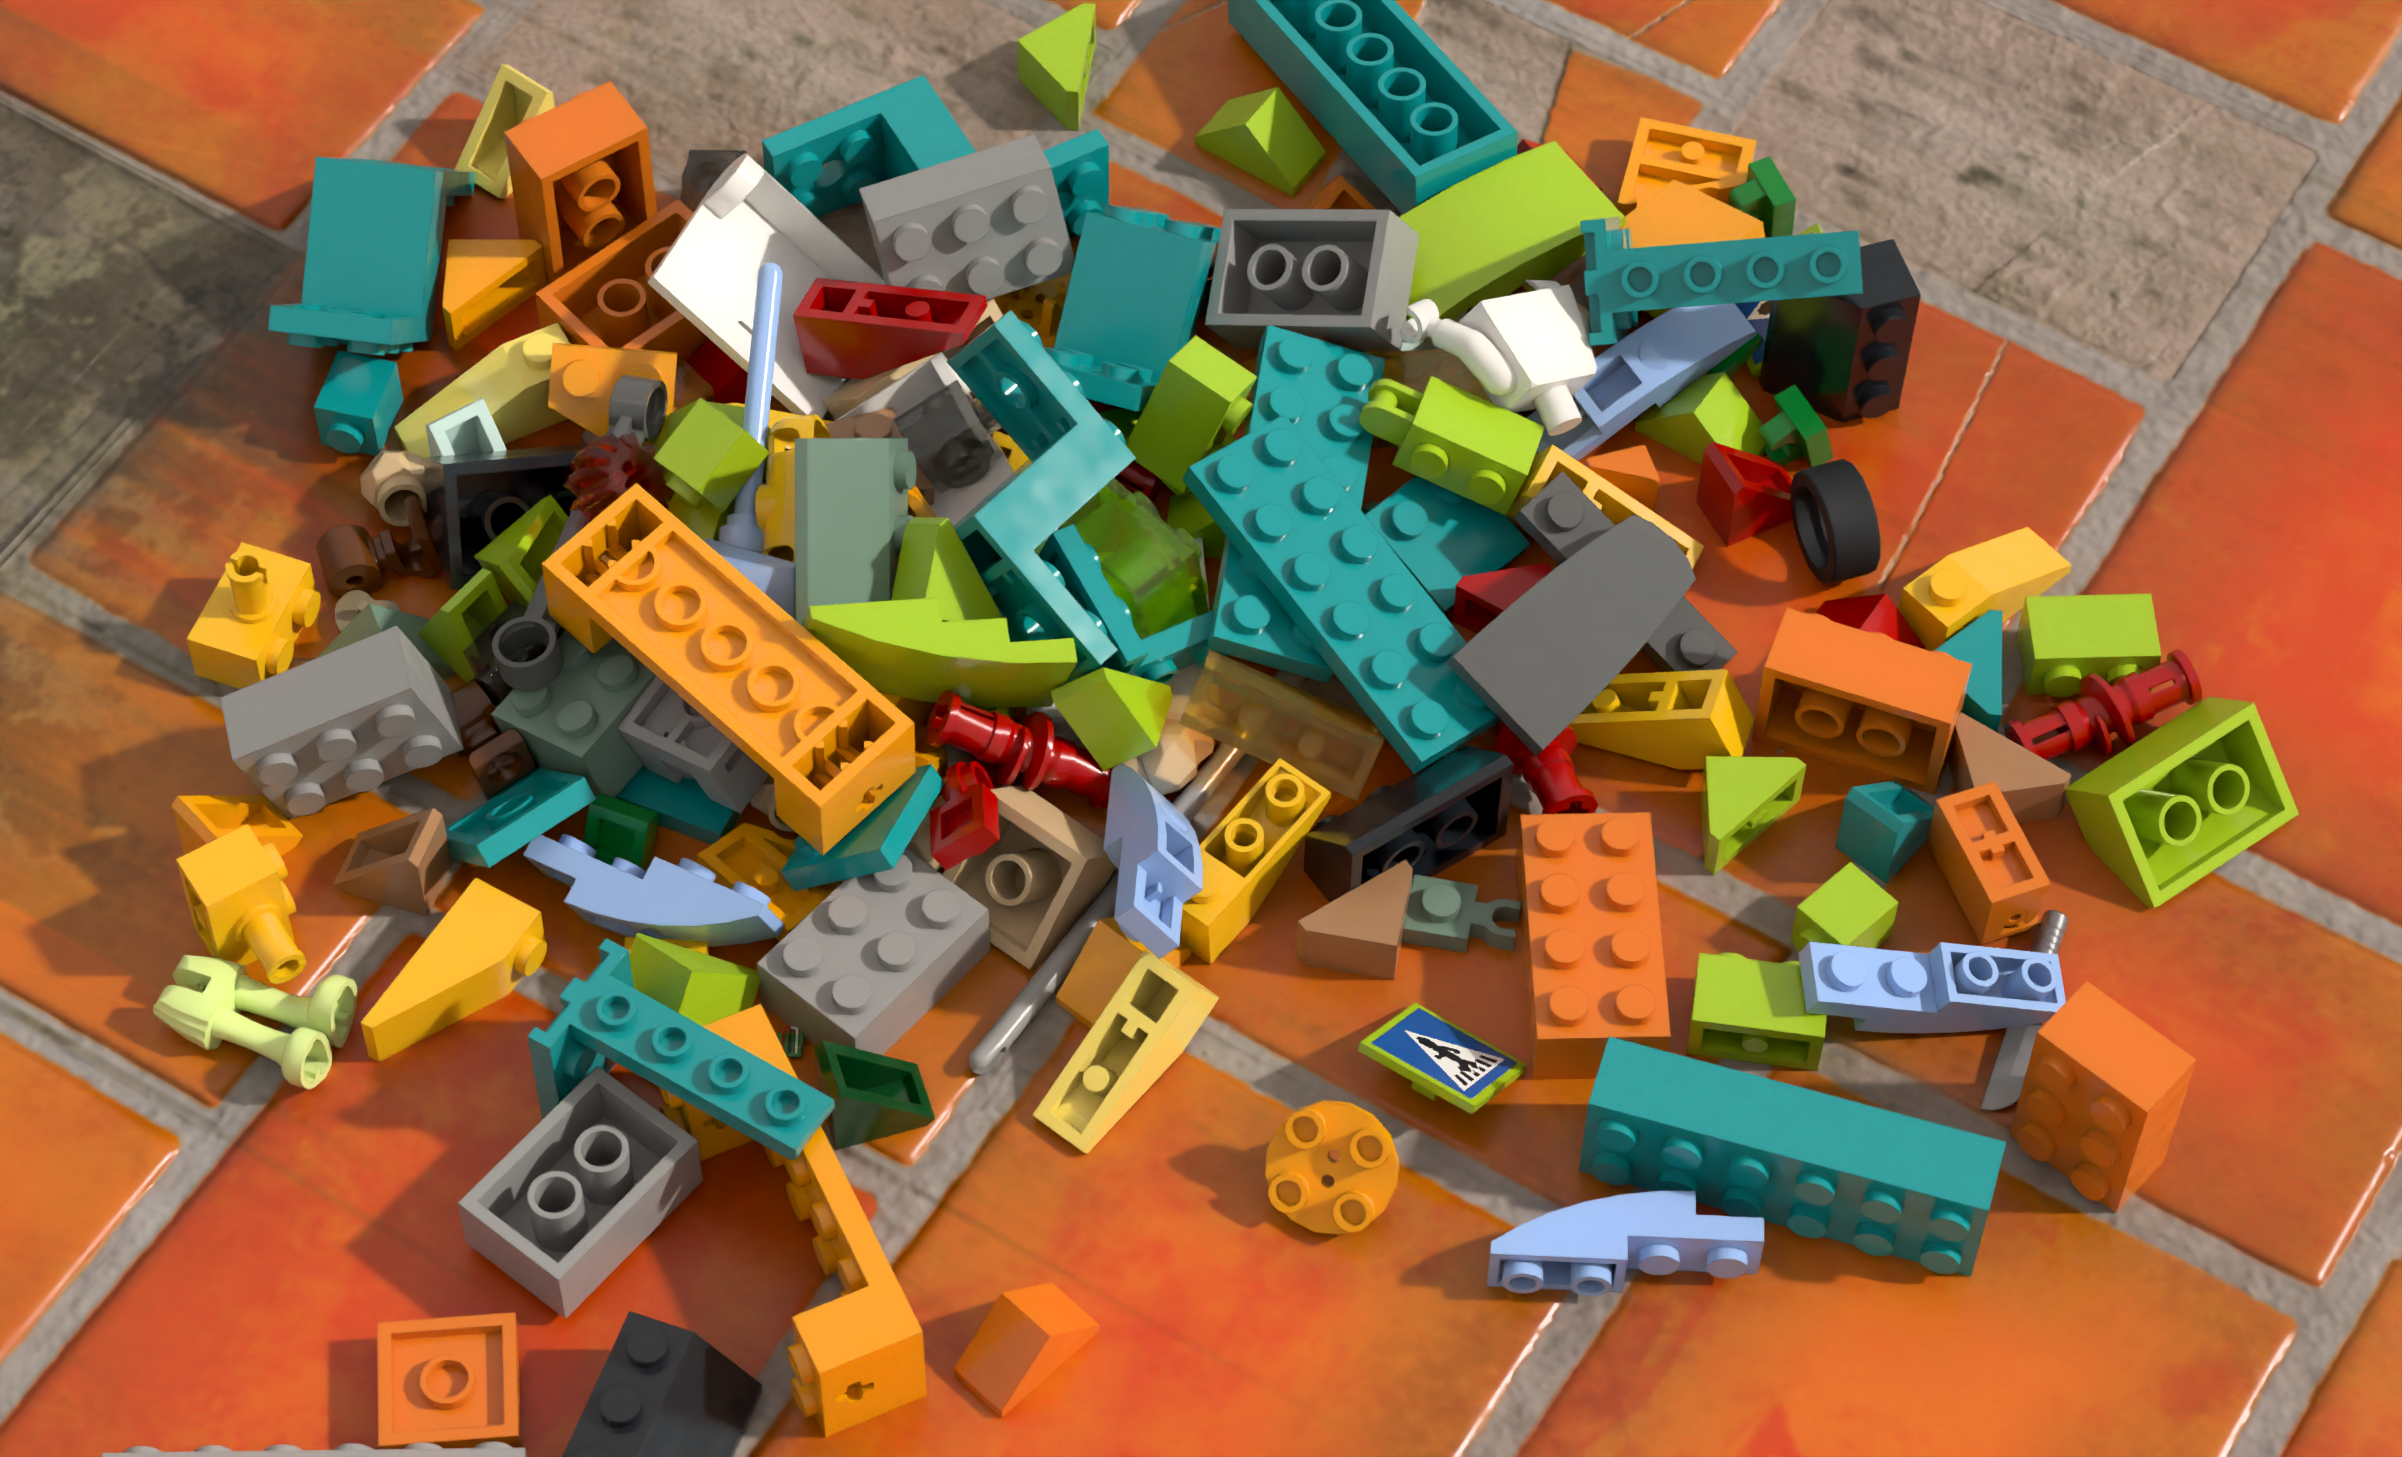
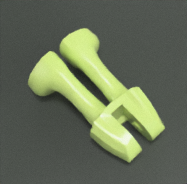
[153,955,357,1089]

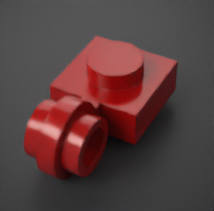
[929,761,1000,871]

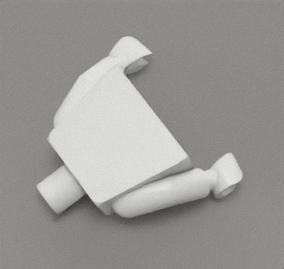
[1400,280,1597,436]

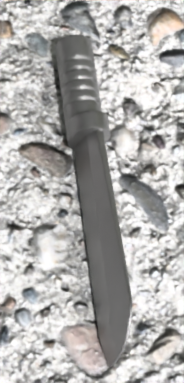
[1981,910,2069,1111]

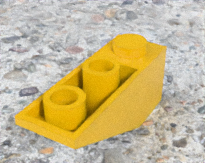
[1180,758,1331,965]

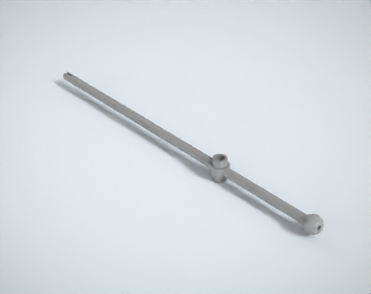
[968,408,1536,1075]

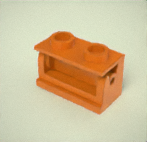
[1927,781,2051,945]

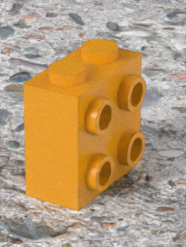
[1620,179,1765,318]

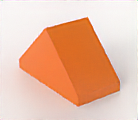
[953,1282,1099,1418]

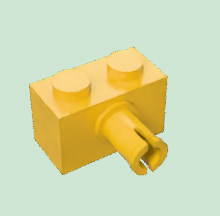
[186,542,321,689]
[176,824,307,984]

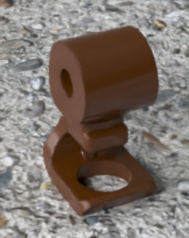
[316,496,442,598]
[451,680,537,800]

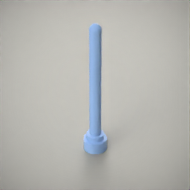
[718,263,783,553]

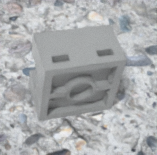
[617,676,769,814]

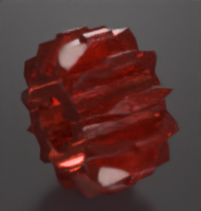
[563,433,675,525]

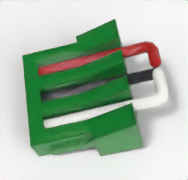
[777,1026,804,1059]

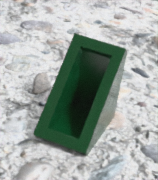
[814,1040,935,1150]

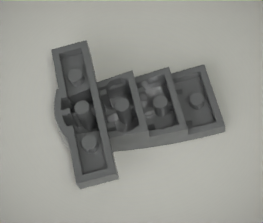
[1447,471,1738,757]

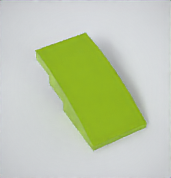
[1399,141,1627,341]
[801,597,1077,708]

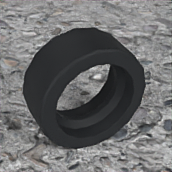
[1790,459,1881,585]

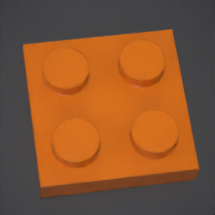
[377,1312,521,1449]

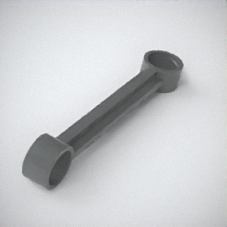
[492,374,668,691]

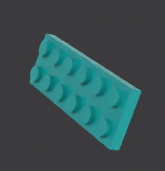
[1206,325,1385,683]
[1182,414,1501,774]

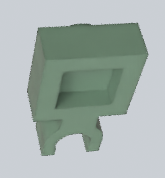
[1402,875,1521,953]

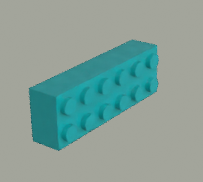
[1228,0,1518,215]
[1579,1036,2006,1276]

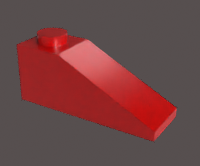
[793,277,988,380]

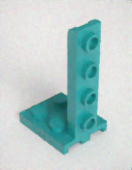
[1580,216,1863,346]
[1038,524,1227,684]
[527,938,835,1160]

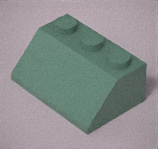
[795,438,917,624]

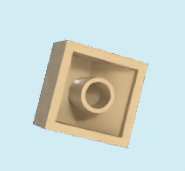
[943,785,1116,970]

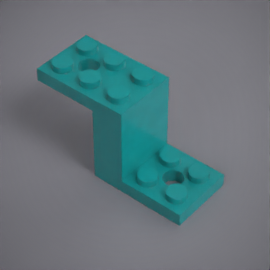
[762,75,1109,239]
[268,157,475,355]
[1043,204,1221,411]
[947,310,1136,685]

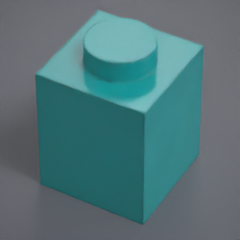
[314,350,403,456]

